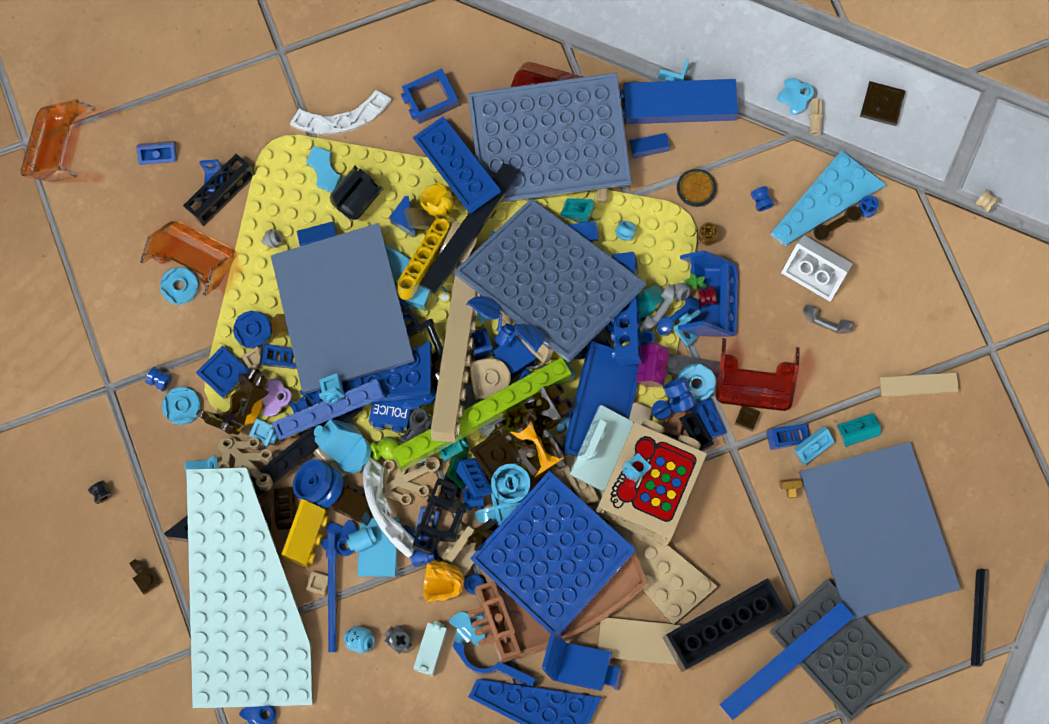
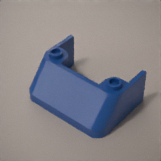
[678,250,738,337]

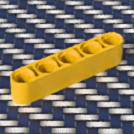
[398,218,450,300]

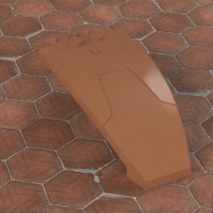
[468,552,648,663]

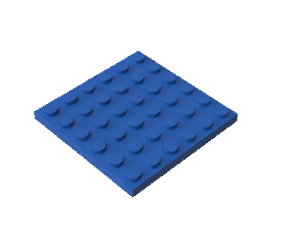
[470,471,637,635]

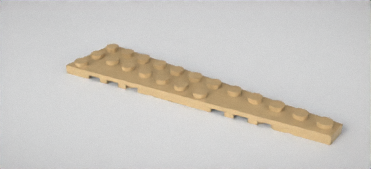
[527,439,718,624]

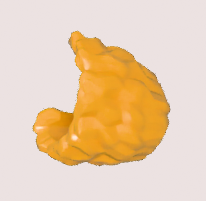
[423,561,464,603]

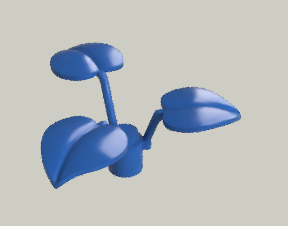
[466,296,546,353]

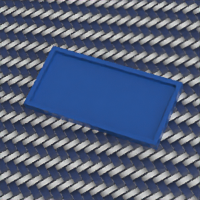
[563,341,638,457]

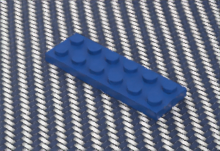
[413,116,501,214]

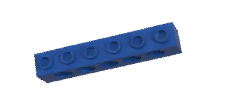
[611,252,642,366]

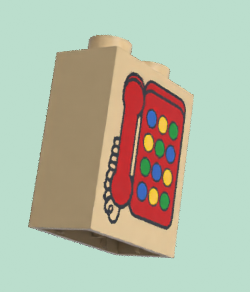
[595,420,707,546]

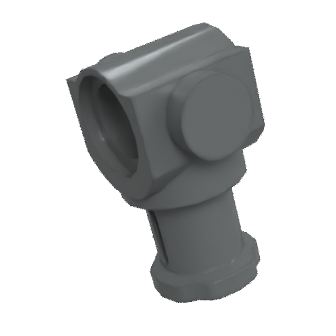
[399,408,433,442]
[384,626,412,654]

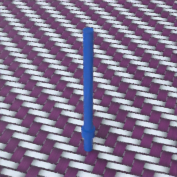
[326,534,338,652]

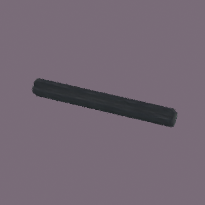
[971,569,987,667]

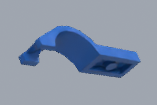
[452,641,536,688]

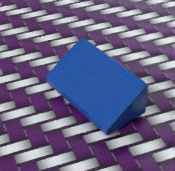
[629,133,670,159]
[136,141,176,165]
[297,222,337,246]
[690,398,727,439]

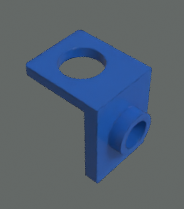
[199,159,224,194]

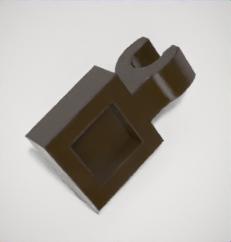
[467,519,496,551]
[129,559,161,595]

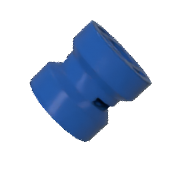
[750,186,775,212]
[145,366,172,392]

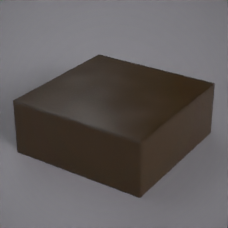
[734,406,760,432]

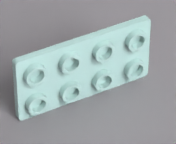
[570,405,633,491]

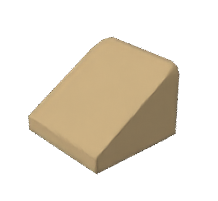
[629,402,652,425]

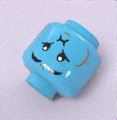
[344,626,375,654]

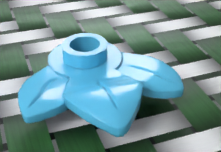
[777,78,814,115]
[449,612,485,646]

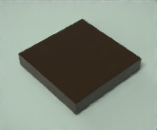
[860,81,906,126]
[470,430,523,480]

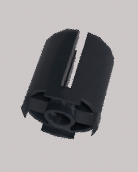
[330,165,384,220]

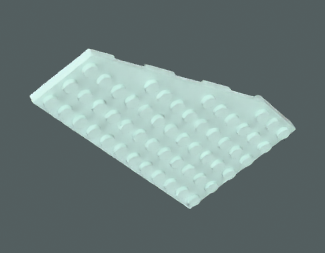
[186,468,313,708]

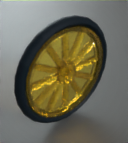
[677,169,716,207]

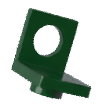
[446,450,469,489]

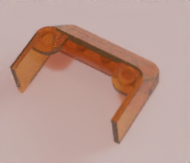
[140,221,236,296]

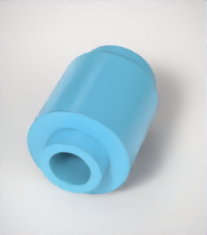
[346,527,377,553]

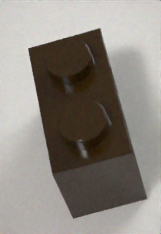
[330,485,373,526]

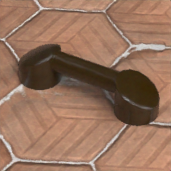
[813,206,861,241]

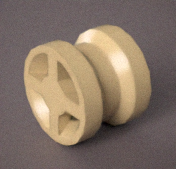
[975,189,999,213]

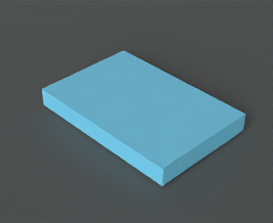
[357,518,400,577]

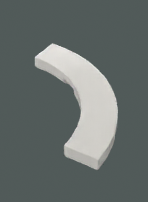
[289,90,392,135]
[363,457,414,557]

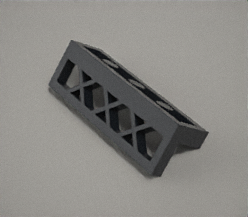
[183,154,256,227]

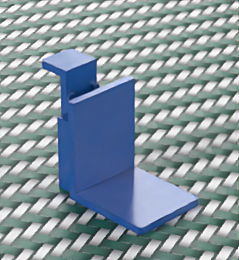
[542,630,623,691]

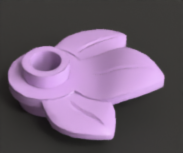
[262,379,292,417]

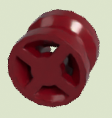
[697,285,717,307]

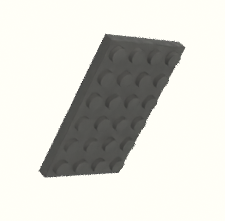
[769,579,909,722]

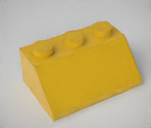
[281,499,329,568]

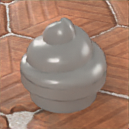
[262,229,282,248]
[672,282,690,301]

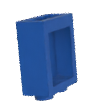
[401,68,459,124]

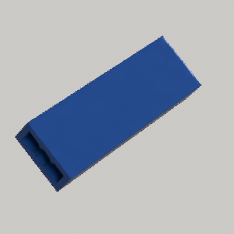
[620,79,738,124]

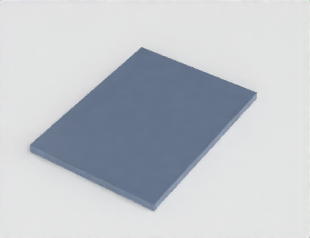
[468,72,632,203]
[454,198,646,362]
[271,223,415,394]
[799,442,960,620]

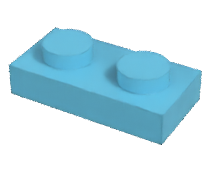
[794,426,835,465]

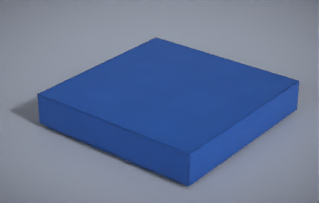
[196,345,249,399]

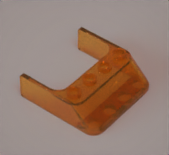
[21,99,95,182]

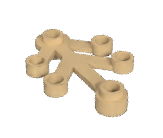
[218,436,273,491]
[382,457,440,506]

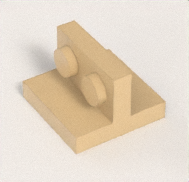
[437,524,476,575]

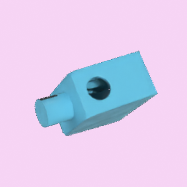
[314,419,363,464]

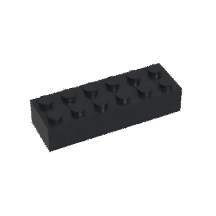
[662,578,788,672]

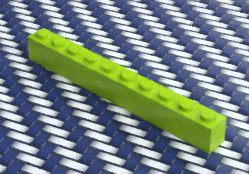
[392,357,571,472]

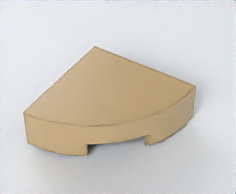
[241,346,261,369]

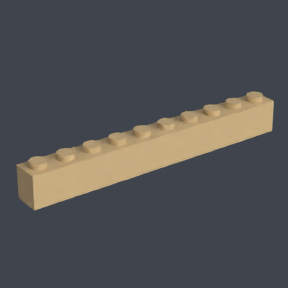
[430,263,481,442]

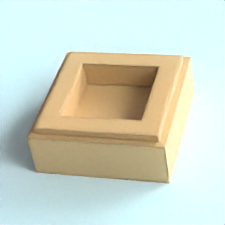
[306,571,328,596]

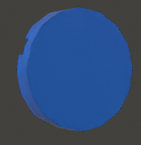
[233,311,272,349]

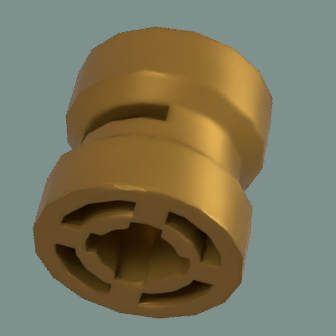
[698,222,719,246]

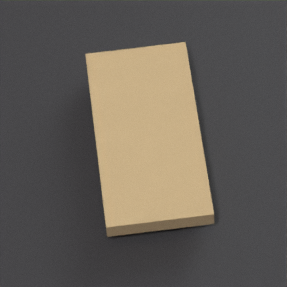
[598,618,680,665]

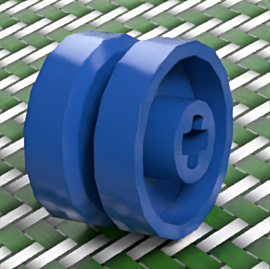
[293,459,343,509]

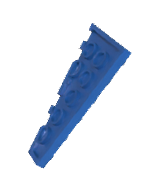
[316,341,432,404]
[468,679,602,724]

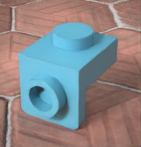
[319,373,345,403]
[249,418,278,447]

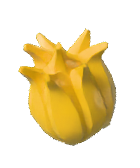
[419,182,459,220]

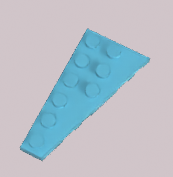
[771,150,886,246]

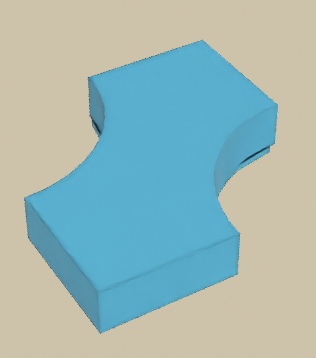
[306,146,341,193]

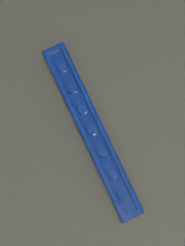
[720,602,854,720]

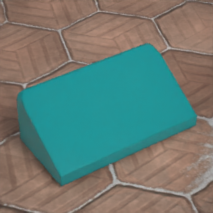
[837,413,881,447]

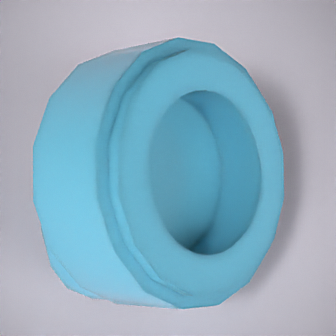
[616,221,636,241]

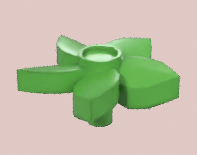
[684,273,707,290]

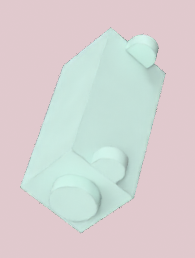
[413,621,447,676]

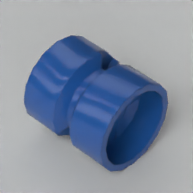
[663,377,696,413]

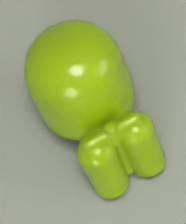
[368,436,400,461]

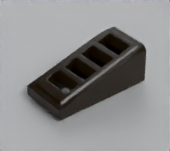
[273,487,296,530]

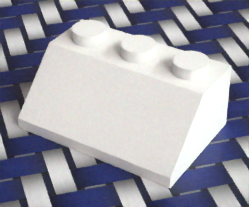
[781,235,853,302]

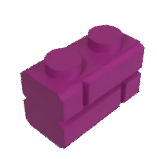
[636,344,669,387]

